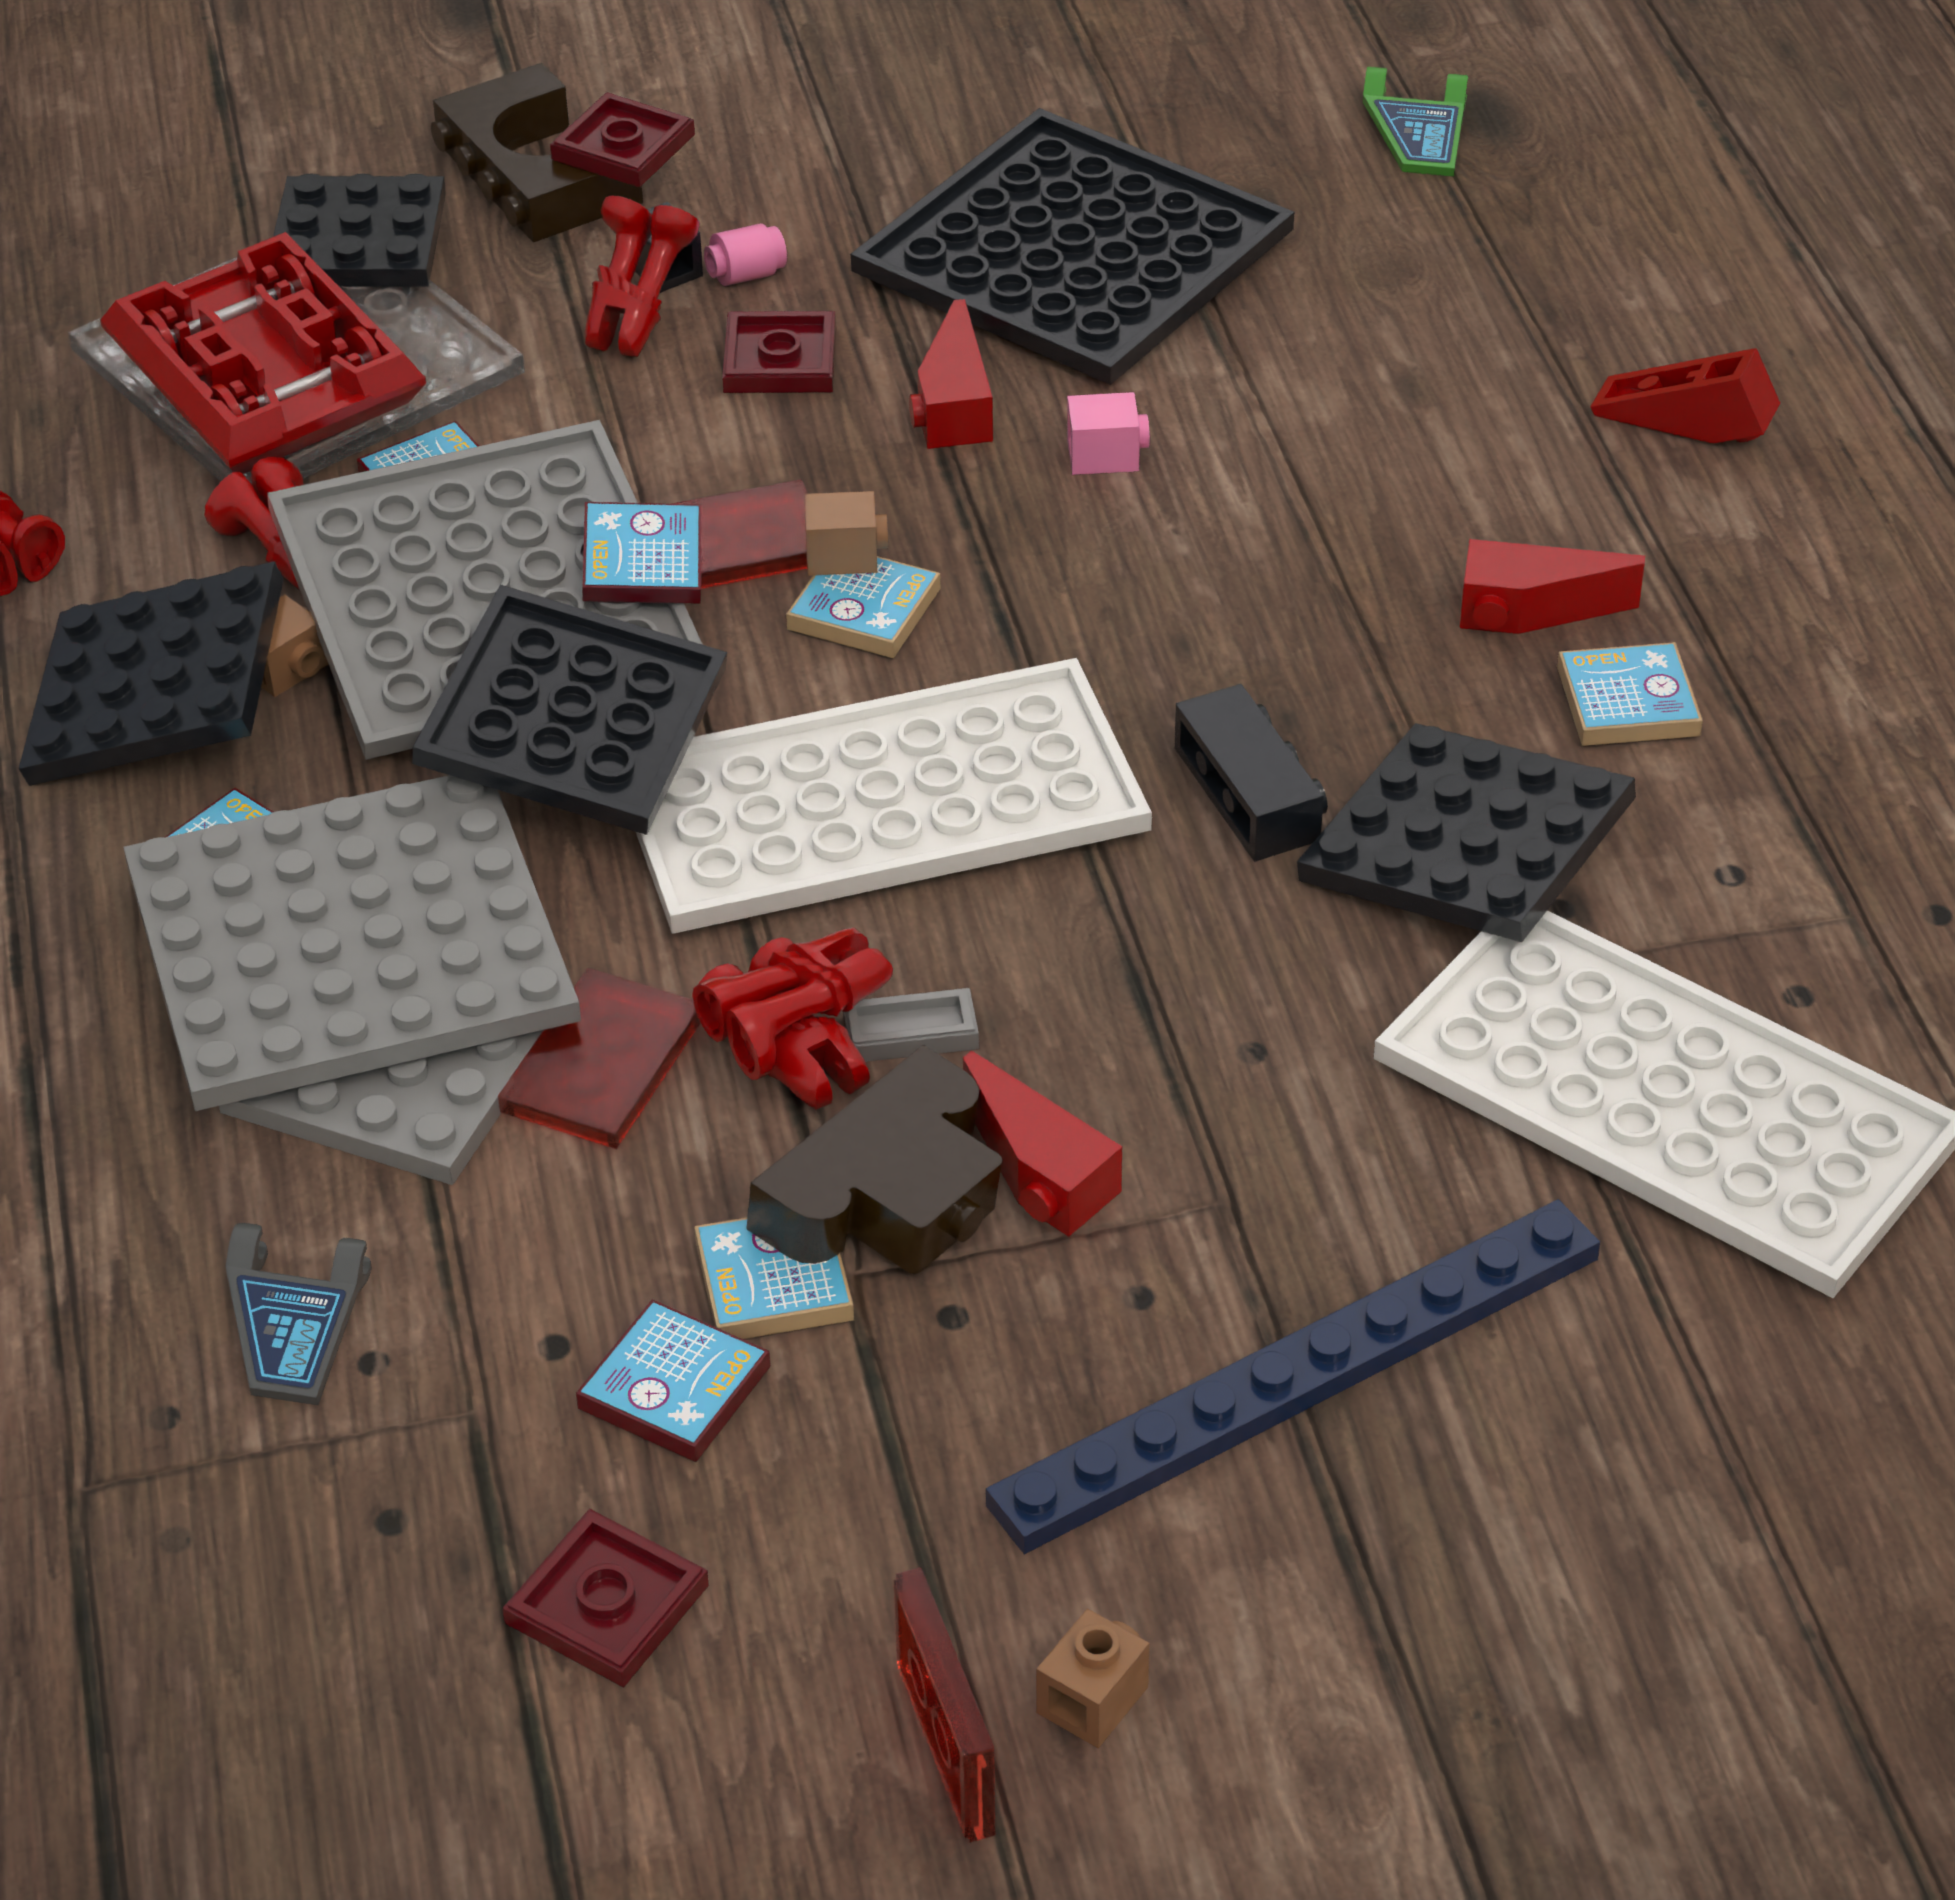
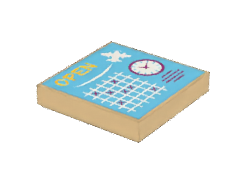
[786,556,941,658]
[1557,642,1703,746]
[694,1218,854,1339]

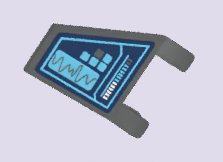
[225,1223,372,1405]

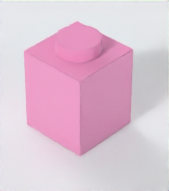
[1067,392,1150,475]

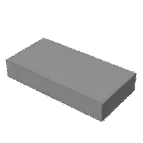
[843,988,979,1062]

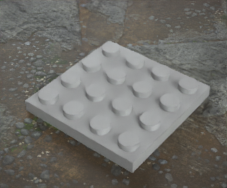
[219,1026,560,1185]

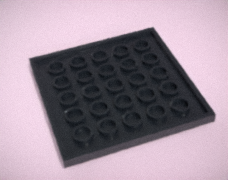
[850,108,1295,385]

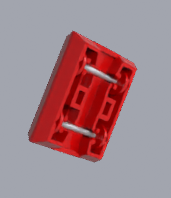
[100,232,426,474]

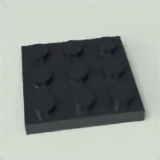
[273,173,446,287]

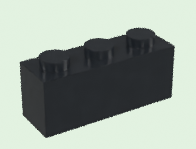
[1174,684,1328,862]

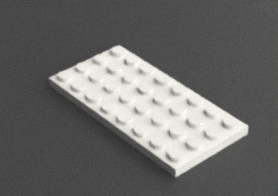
[636,658,1152,934]
[1374,911,1955,1298]

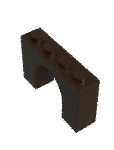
[431,63,643,243]

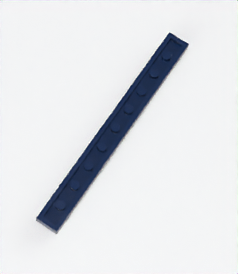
[986,1199,1600,1555]

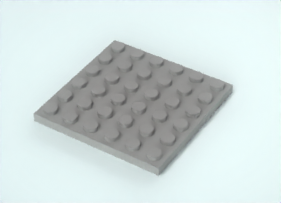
[267,420,703,760]
[123,775,581,1111]

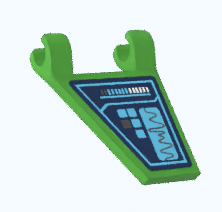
[1363,67,1468,176]

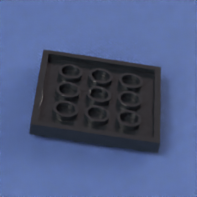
[19,561,284,786]
[412,584,728,835]
[1297,723,1636,942]

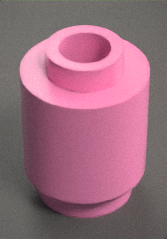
[704,223,787,286]

